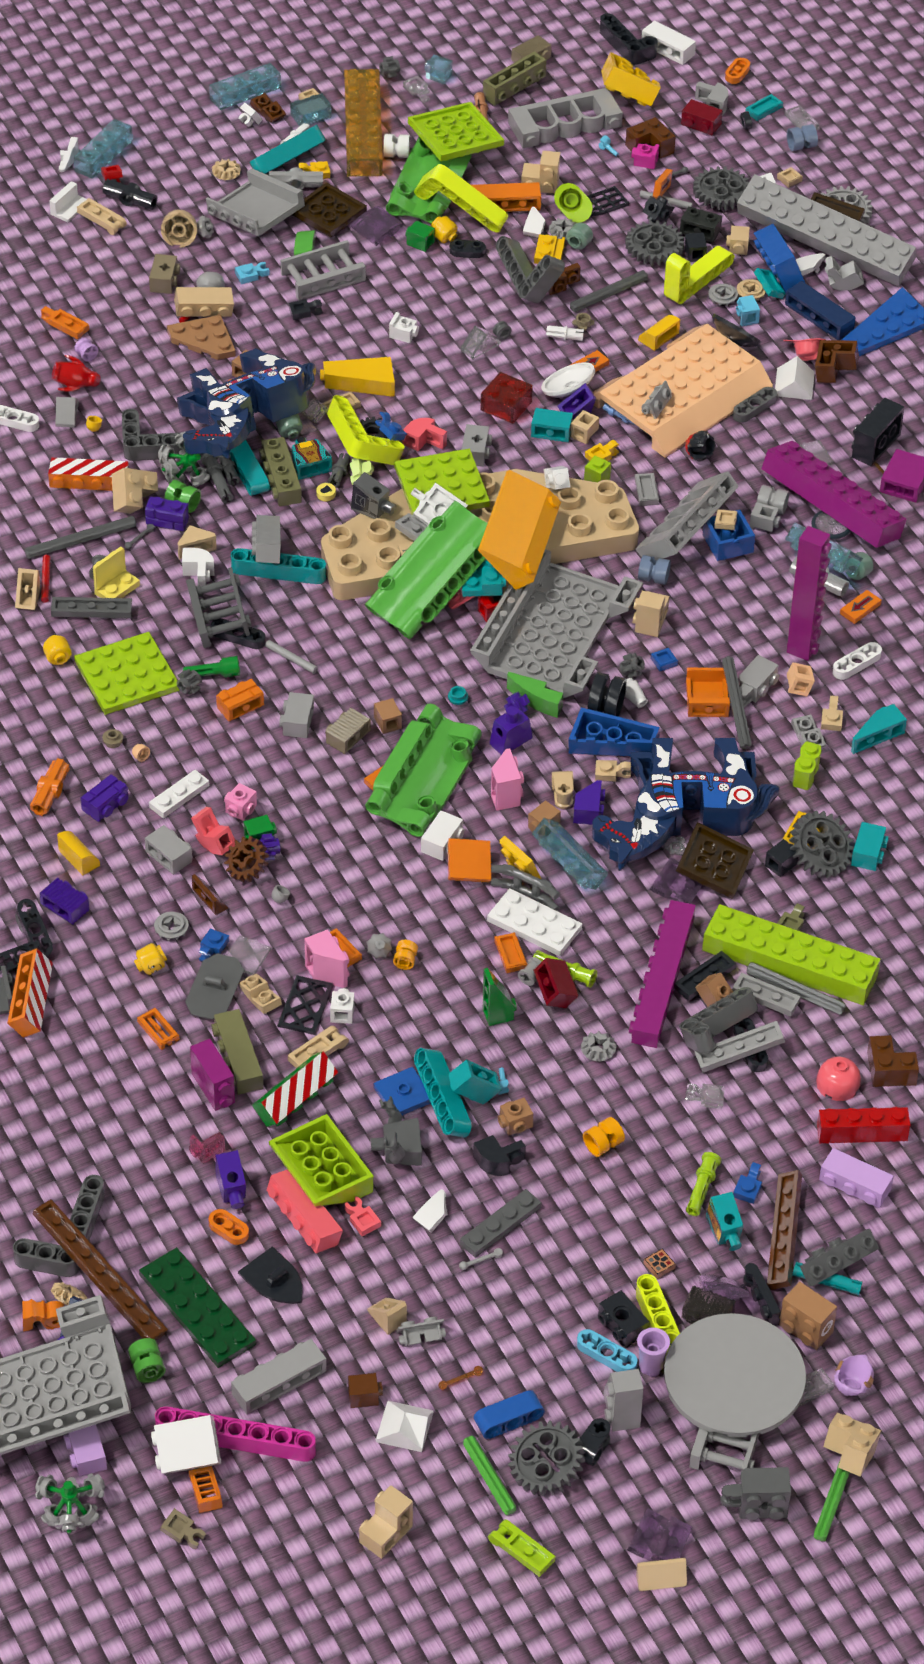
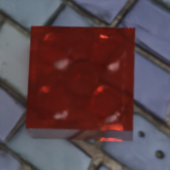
[480,372,533,424]

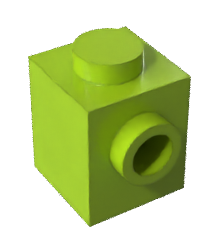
[584,456,611,483]

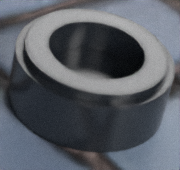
[740,111,752,130]

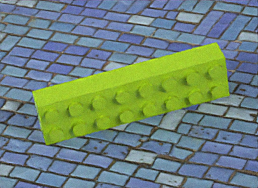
[702,904,881,1006]

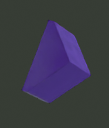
[557,383,596,419]

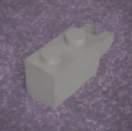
[738,655,779,707]

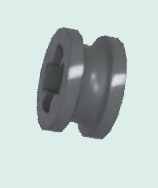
[493,321,512,340]

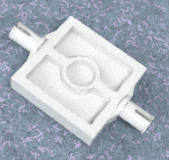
[410,483,468,526]

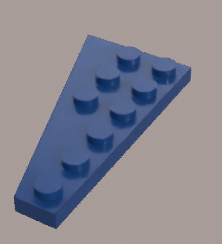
[842,287,924,356]

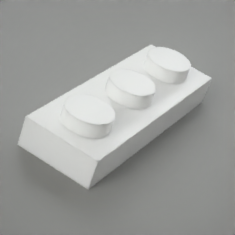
[149,770,209,819]

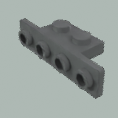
[800,1229,879,1286]

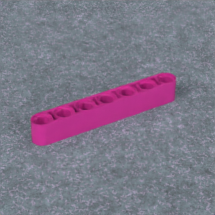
[155,1407,316,1462]

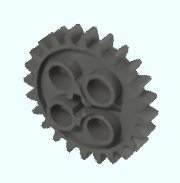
[693,166,749,210]
[625,220,685,266]
[789,810,854,878]
[508,1420,585,1496]

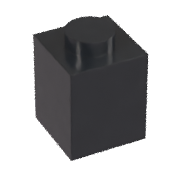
[684,233,707,262]
[765,839,798,877]

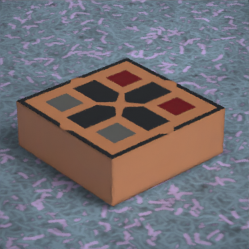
[644,1248,676,1279]

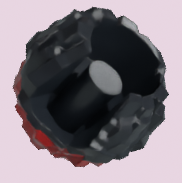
[685,431,716,462]

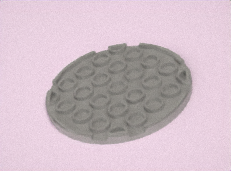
[664,1314,806,1437]

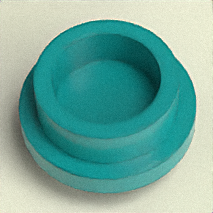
[448,686,468,705]

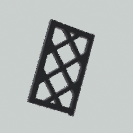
[277,975,333,1035]

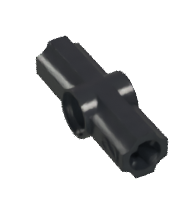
[102,179,158,210]

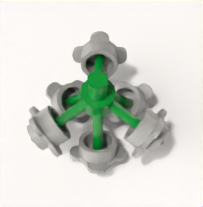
[158,432,210,486]
[35,1473,105,1533]

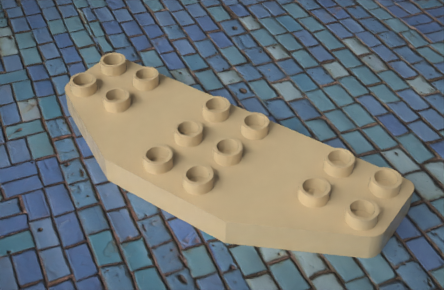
[321,469,639,600]

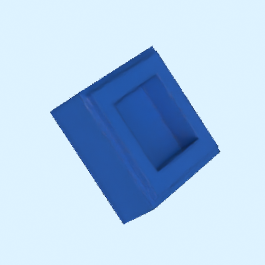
[650,648,678,671]

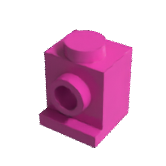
[631,143,659,169]

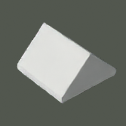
[775,356,815,400]

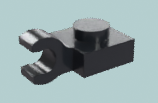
[288,299,323,320]

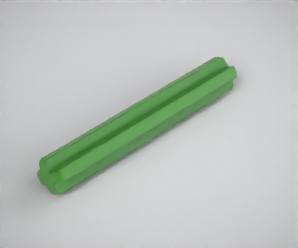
[463,1435,516,1515]
[814,1461,850,1541]

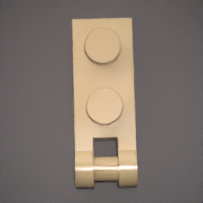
[77,198,127,235]
[288,1026,349,1068]

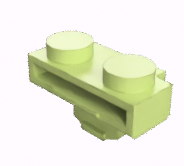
[350,458,374,485]

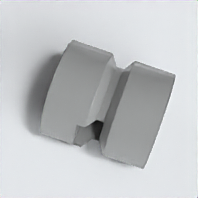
[757,485,790,515]

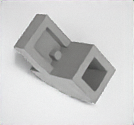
[695,82,728,116]
[825,255,864,291]

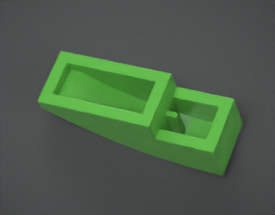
[507,672,563,718]

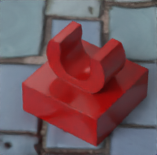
[101,165,123,183]

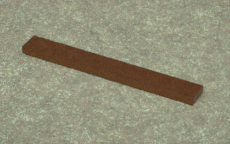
[33,1199,168,1341]

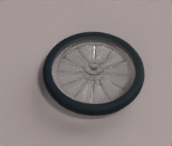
[811,511,851,539]

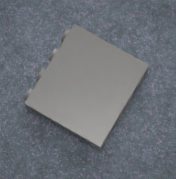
[206,169,305,236]

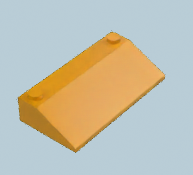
[478,470,561,590]

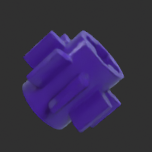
[504,691,530,713]
[260,833,280,861]

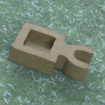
[160,1508,206,1549]

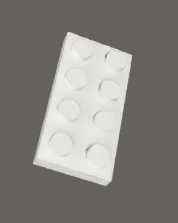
[487,888,582,957]

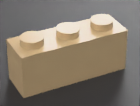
[174,287,234,317]

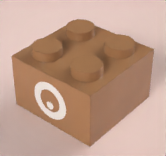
[780,1281,837,1350]

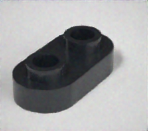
[449,239,486,258]

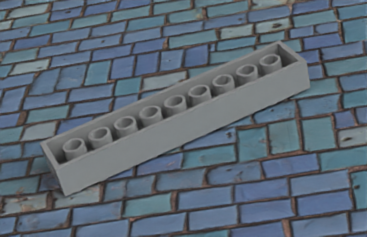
[737,174,916,287]

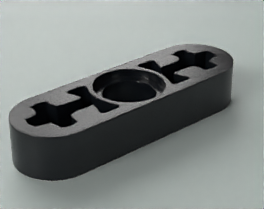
[211,618,266,649]
[733,1018,768,1072]

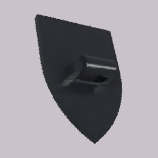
[238,1246,302,1304]

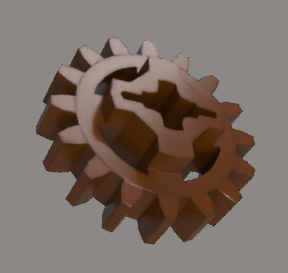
[224,836,269,883]

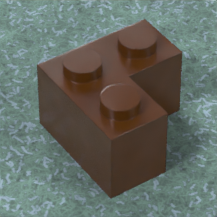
[625,117,676,159]
[815,340,859,383]
[867,1035,919,1087]

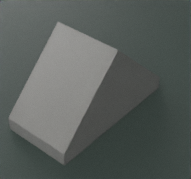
[55,397,79,428]

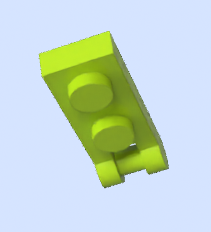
[488,1519,556,1577]

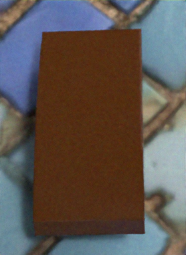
[250,93,286,122]
[548,263,581,295]

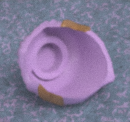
[834,1355,874,1396]

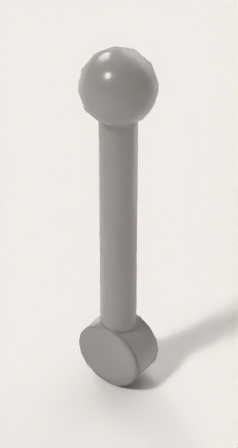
[459,1248,503,1270]

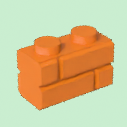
[216,678,264,721]

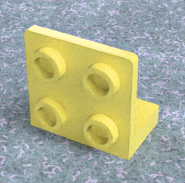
[93,547,140,598]

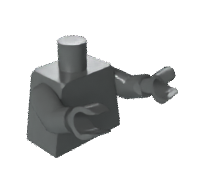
[370,1096,422,1166]

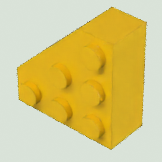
[601,52,661,106]

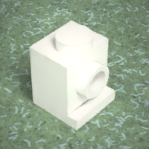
[389,312,419,343]
[543,466,570,490]
[330,988,354,1024]

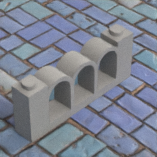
[508,88,623,148]
[636,471,739,560]

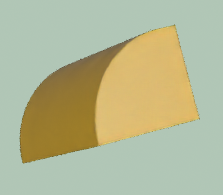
[638,315,680,351]
[57,831,100,876]

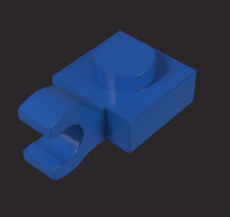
[375,412,407,440]
[199,928,229,962]
[733,1162,762,1204]

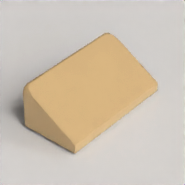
[636,1558,687,1591]

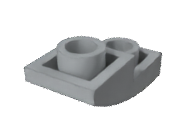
[791,715,826,748]

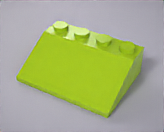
[269,1114,374,1206]

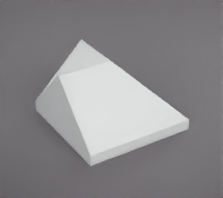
[376,1401,433,1452]

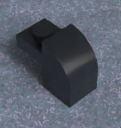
[473,1135,526,1176]

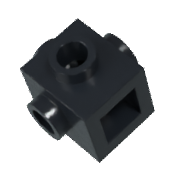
[642,195,675,223]

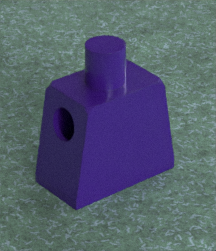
[490,706,533,755]
[215,1150,246,1209]

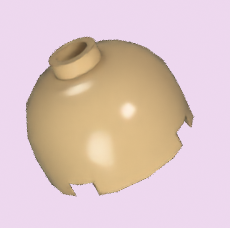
[161,210,197,247]

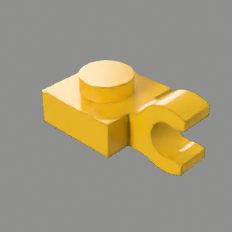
[298,161,331,179]
[585,440,619,461]

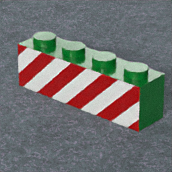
[252,1051,339,1127]

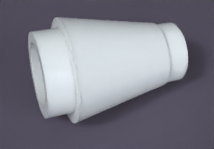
[625,678,648,708]

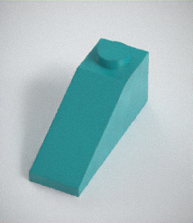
[851,704,907,754]

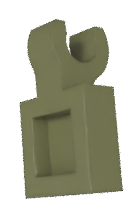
[777,903,805,931]

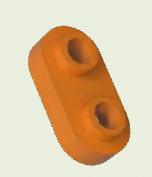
[725,58,750,84]
[208,1209,249,1245]

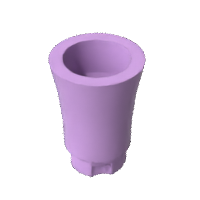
[637,1328,670,1377]

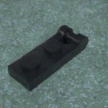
[743,1263,781,1326]

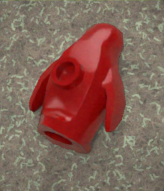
[52,355,101,392]

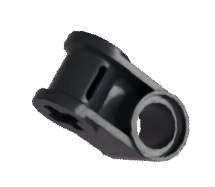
[579,1418,610,1466]

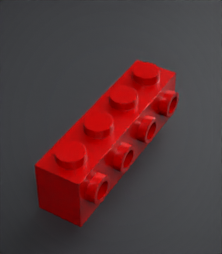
[817,1107,910,1144]

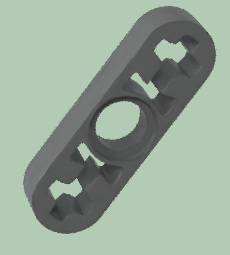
[733,387,777,423]

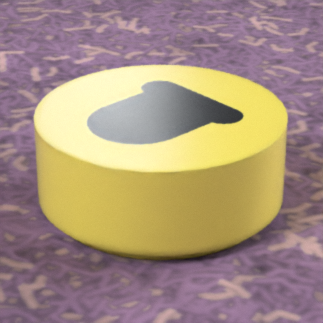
[316,483,336,501]

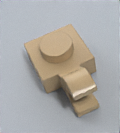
[821,695,843,731]
[595,760,631,781]

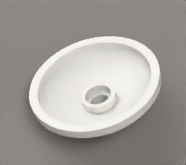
[541,362,595,397]

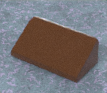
[192,874,228,915]

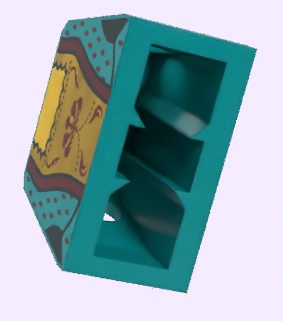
[292,437,332,480]
[706,1192,743,1251]

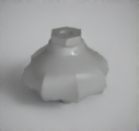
[197,216,214,238]
[366,933,393,959]

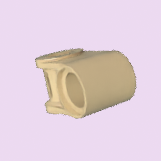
[552,771,574,809]

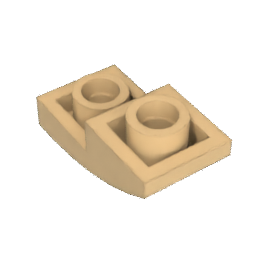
[239,973,282,1014]

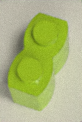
[793,741,821,790]

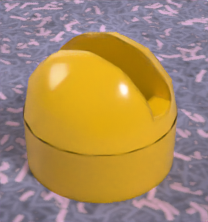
[86,416,102,432]

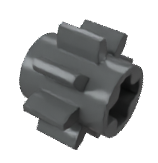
[379,56,400,79]
[620,653,645,678]
[177,669,202,695]

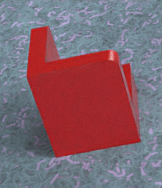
[478,596,499,623]

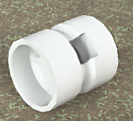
[384,134,410,158]

